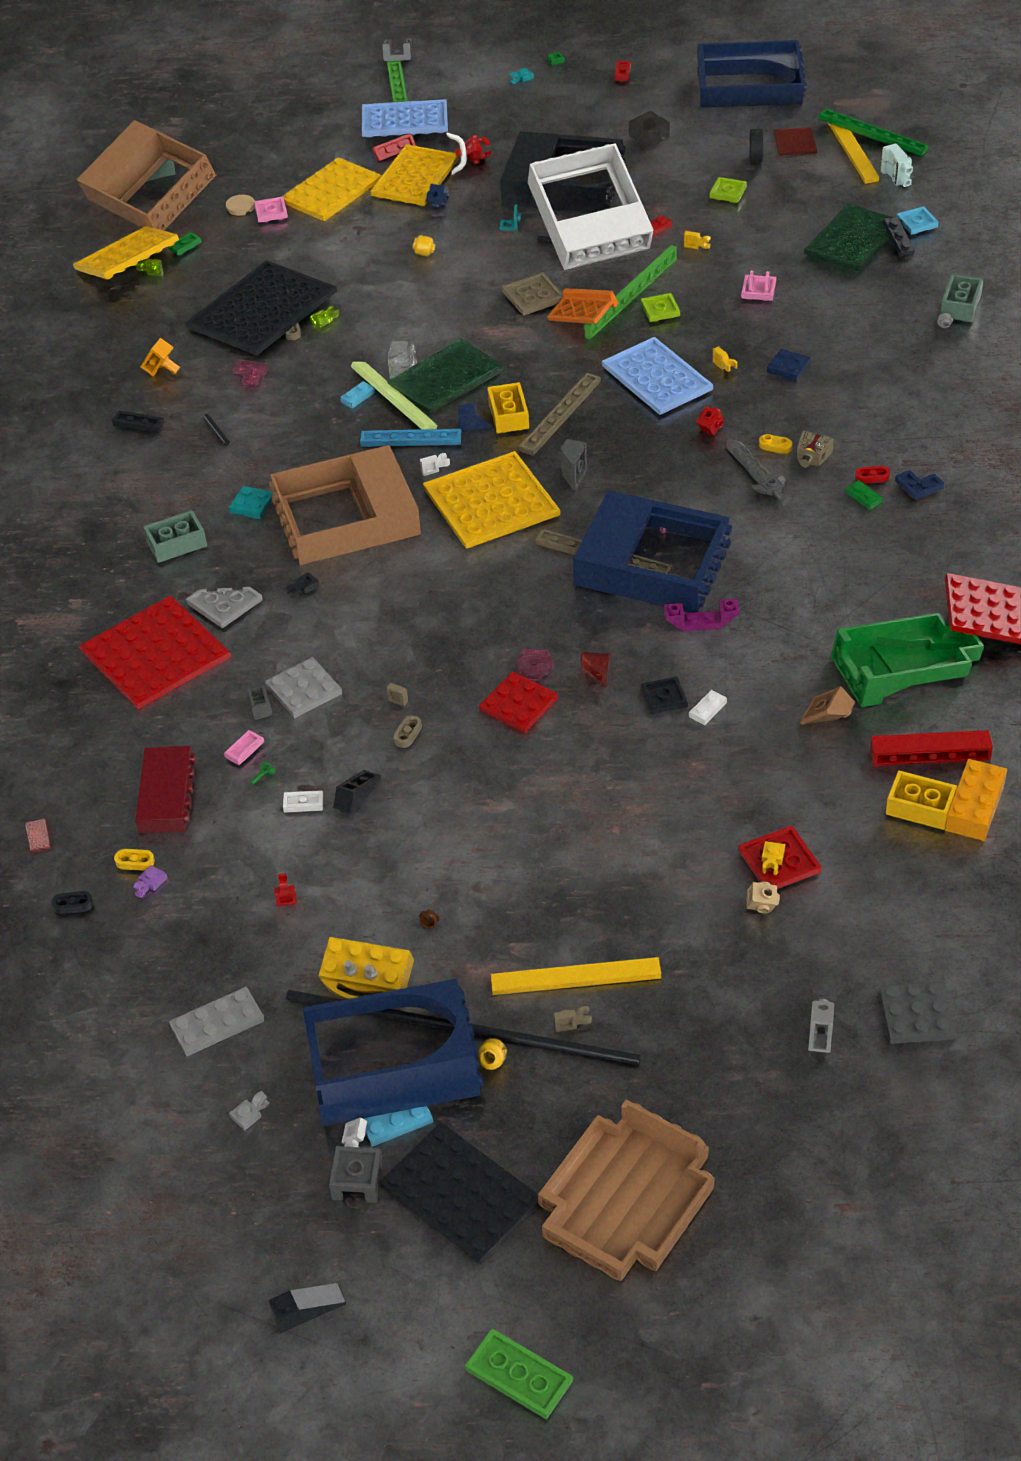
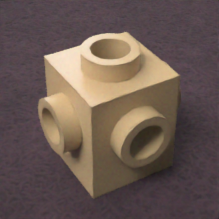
[747,882,780,913]

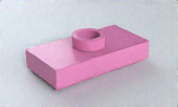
[224,730,264,765]

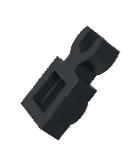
[286,572,320,599]

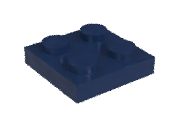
[767,349,810,381]

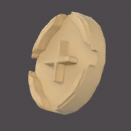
[226,195,255,216]

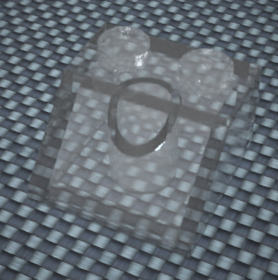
[388,338,417,384]

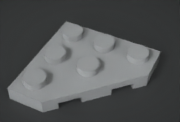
[186,587,263,628]

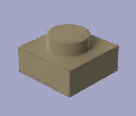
[387,683,408,706]

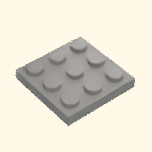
[265,657,342,718]

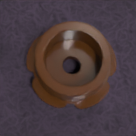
[419,910,439,929]

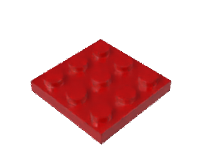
[479,671,558,733]
[738,825,822,889]

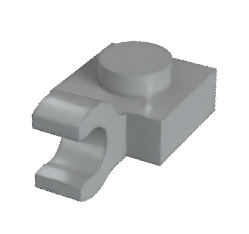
[229,1091,269,1131]

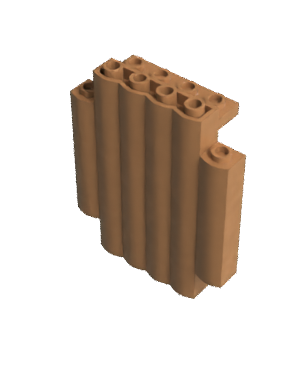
[538,1100,714,1281]

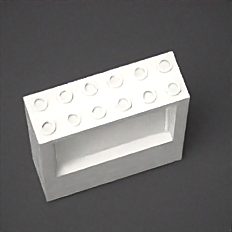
[528,143,654,270]

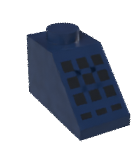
[458,404,493,431]

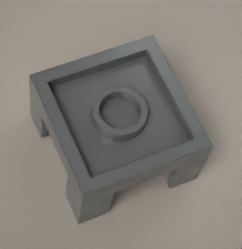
[383,38,413,61]
[329,1146,383,1203]

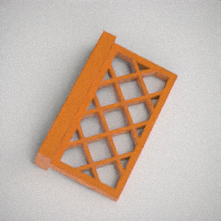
[547,288,619,324]

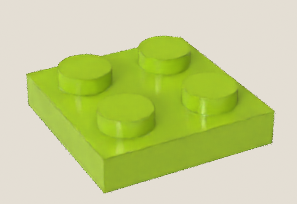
[710,177,747,203]
[641,293,680,322]

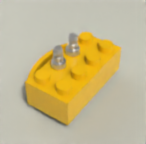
[318,937,414,1000]

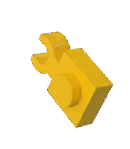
[684,231,711,249]
[762,841,785,875]

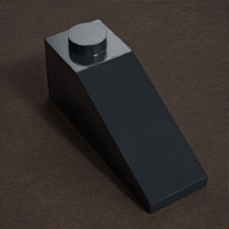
[333,770,381,814]
[268,1283,346,1333]

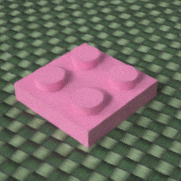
[254,197,288,222]

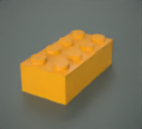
[945,759,1007,841]

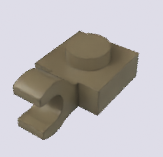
[553,1006,592,1032]

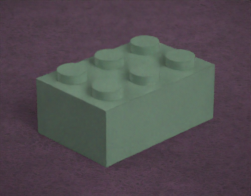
[941,274,983,322]
[143,510,207,563]

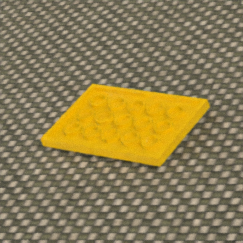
[371,145,459,206]
[282,157,382,221]
[73,226,179,279]

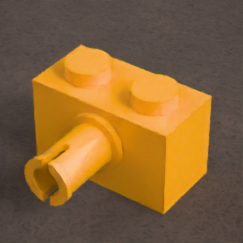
[140,338,180,376]

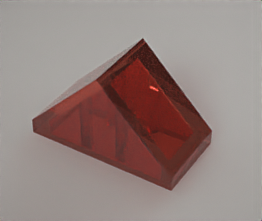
[581,652,610,687]
[25,817,51,852]

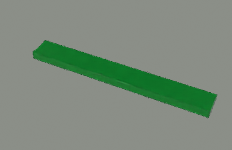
[818,109,929,156]

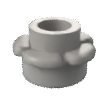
[937,313,953,328]

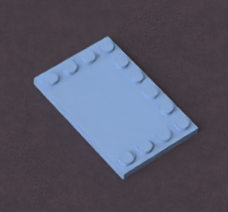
[362,99,448,138]
[602,337,713,415]

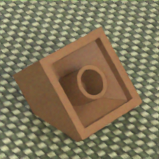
[800,686,855,725]

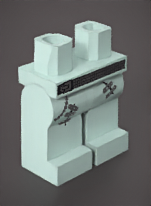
[880,143,913,187]

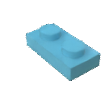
[340,381,375,408]

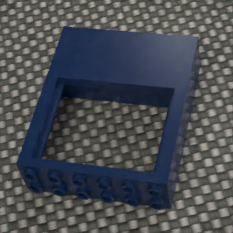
[573,490,732,613]

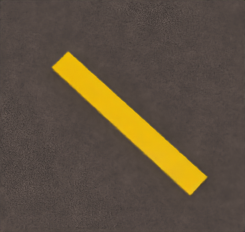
[827,122,879,184]
[491,957,661,995]

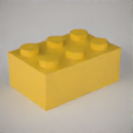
[487,382,529,433]
[886,770,957,830]

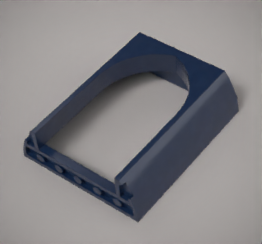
[697,40,807,108]
[302,979,483,1126]

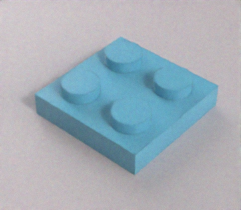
[896,206,939,234]

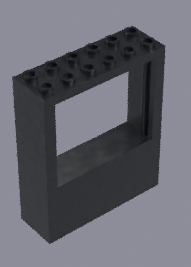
[500,131,626,213]

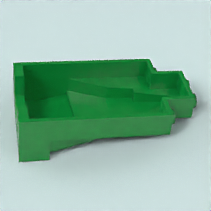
[830,613,984,707]

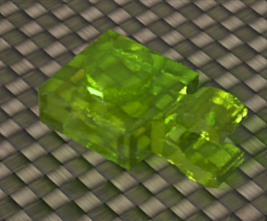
[136,259,164,276]

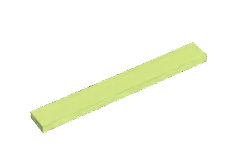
[351,362,438,429]

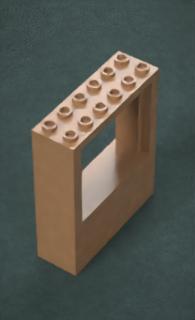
[77,120,216,231]
[269,445,421,565]

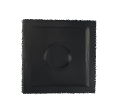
[641,676,688,714]

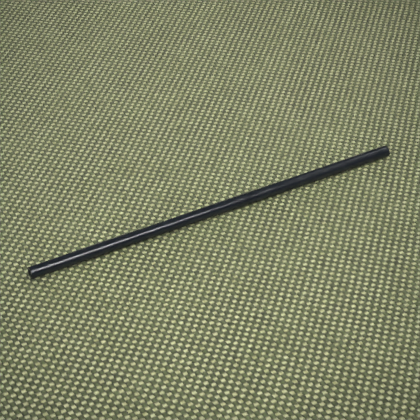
[286,990,641,1066]

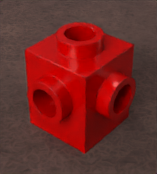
[696,406,724,436]

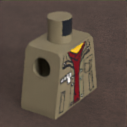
[797,430,834,467]

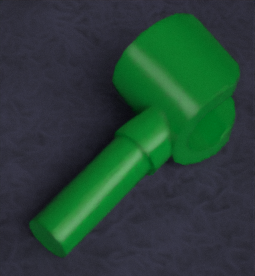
[250,762,276,785]

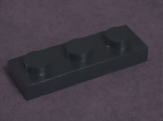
[882,218,915,256]
[112,410,164,433]

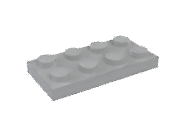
[169,986,265,1057]

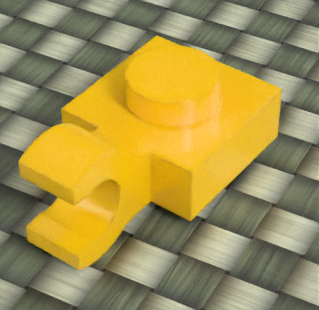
[713,346,737,372]

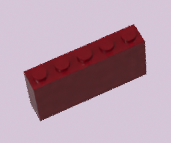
[135,746,196,833]

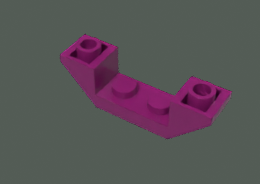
[664,599,740,632]

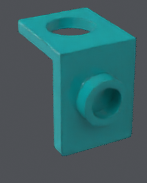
[500,205,521,230]

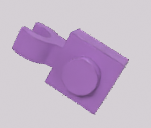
[133,865,167,898]

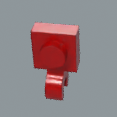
[274,873,297,907]

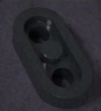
[51,891,94,914]

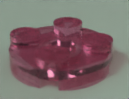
[516,648,553,680]

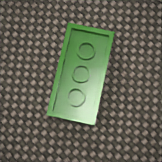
[465,1328,573,1420]

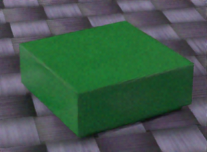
[547,52,565,65]

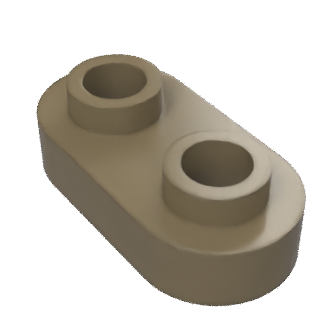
[285,323,301,341]
[394,716,422,748]

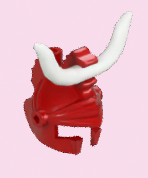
[446,133,491,175]

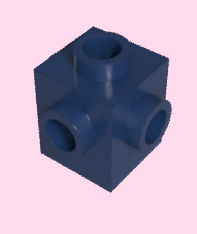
[427,184,449,208]

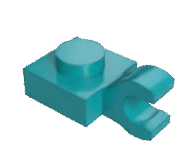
[509,68,534,84]

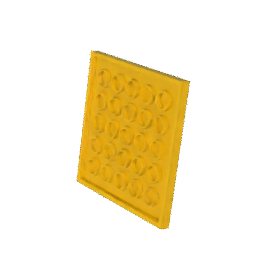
[423,451,561,549]

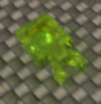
[310,306,340,328]

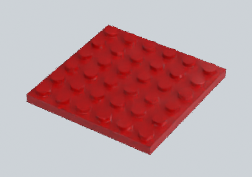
[79,595,231,709]

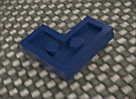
[895,470,945,501]

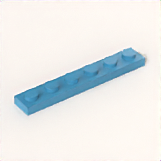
[360,429,462,447]

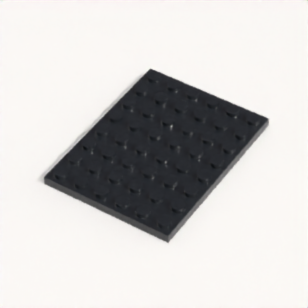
[185,260,337,356]

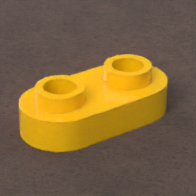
[759,434,792,454]
[114,849,155,870]

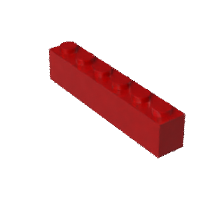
[870,730,993,766]

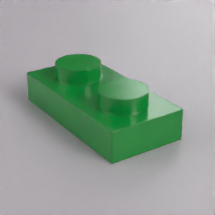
[168,232,201,256]
[846,480,883,510]

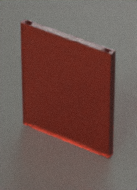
[774,127,817,156]

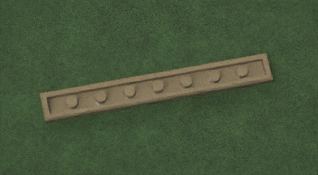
[519,373,601,456]
[535,529,673,574]

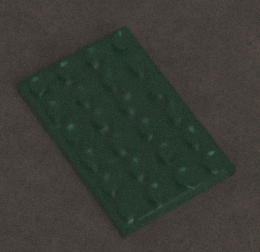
[804,203,903,272]
[388,338,504,415]

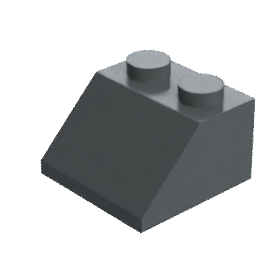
[559,439,587,490]

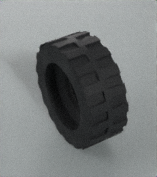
[749,129,763,162]

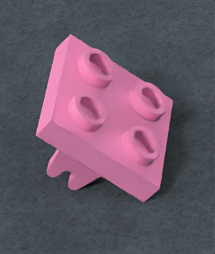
[741,270,776,301]

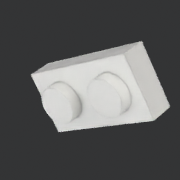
[689,690,727,725]
[283,791,324,812]

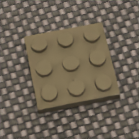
[502,272,564,316]

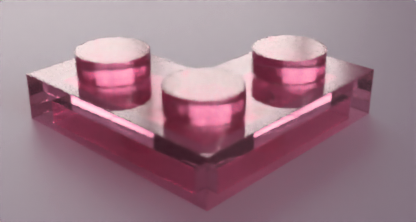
[232,359,269,389]

